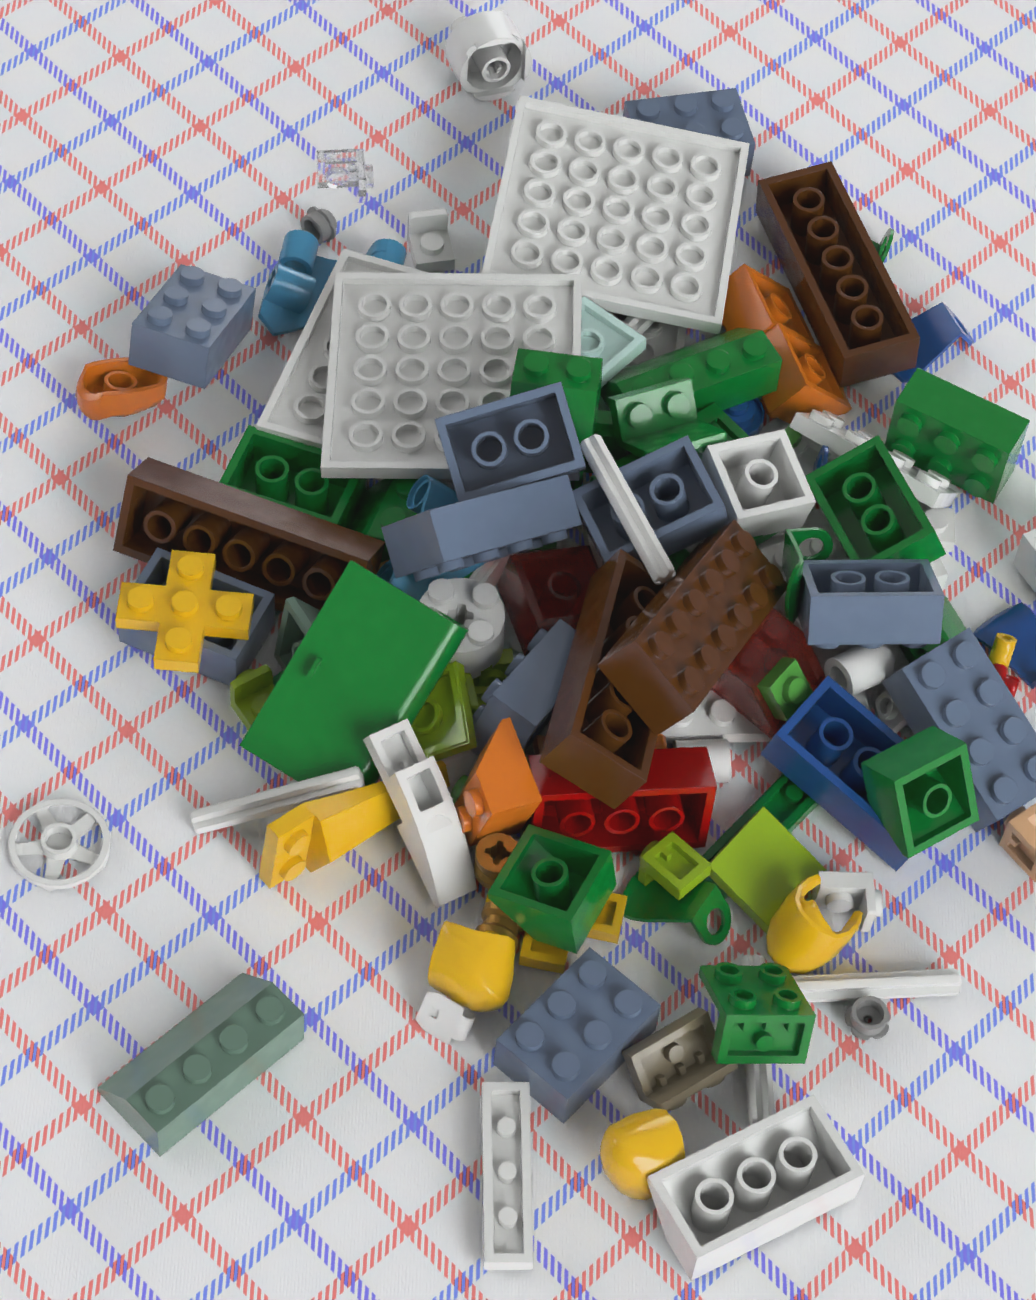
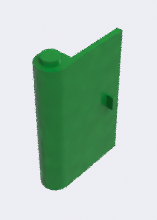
[239,560,469,786]

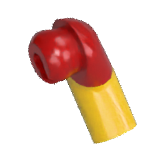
[989,633,1020,697]

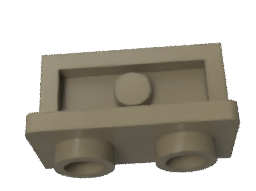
[622,1007,738,1111]

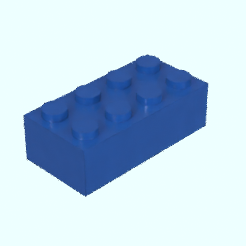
[760,675,908,871]

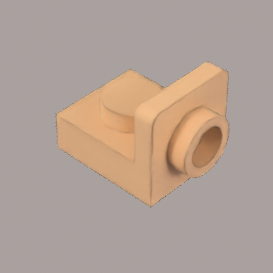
[999,803,1036,882]

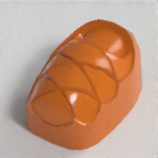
[75,357,168,421]

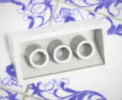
[647,1094,865,1281]

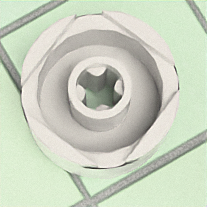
[445,10,532,101]
[420,578,505,679]

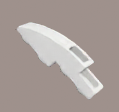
[363,719,477,908]

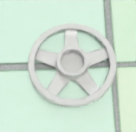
[8,798,111,892]

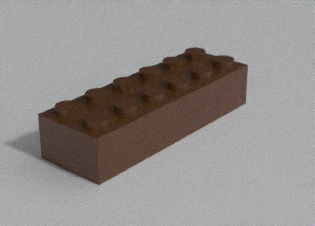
[756,161,920,388]
[113,457,385,612]
[597,519,788,736]
[539,548,665,809]

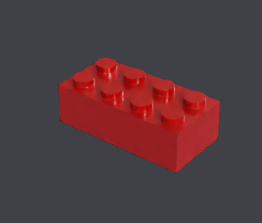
[523,746,717,853]

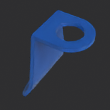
[893,302,974,383]
[973,602,1036,689]

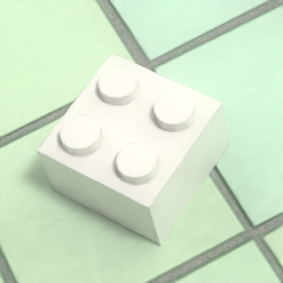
[701,429,816,537]

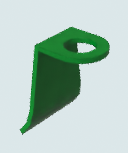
[782,527,833,625]
[622,870,731,945]

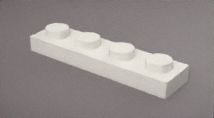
[481,1082,534,1270]

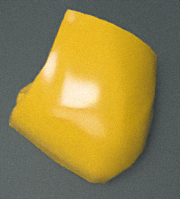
[766,874,863,974]
[428,921,515,1012]
[600,1108,686,1200]

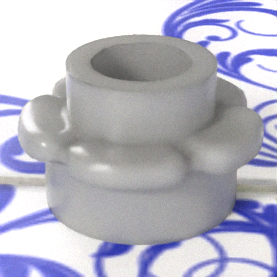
[300,206,337,244]
[845,996,891,1040]

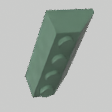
[97,973,304,1157]

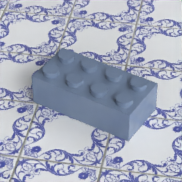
[381,474,582,582]
[882,627,1036,832]

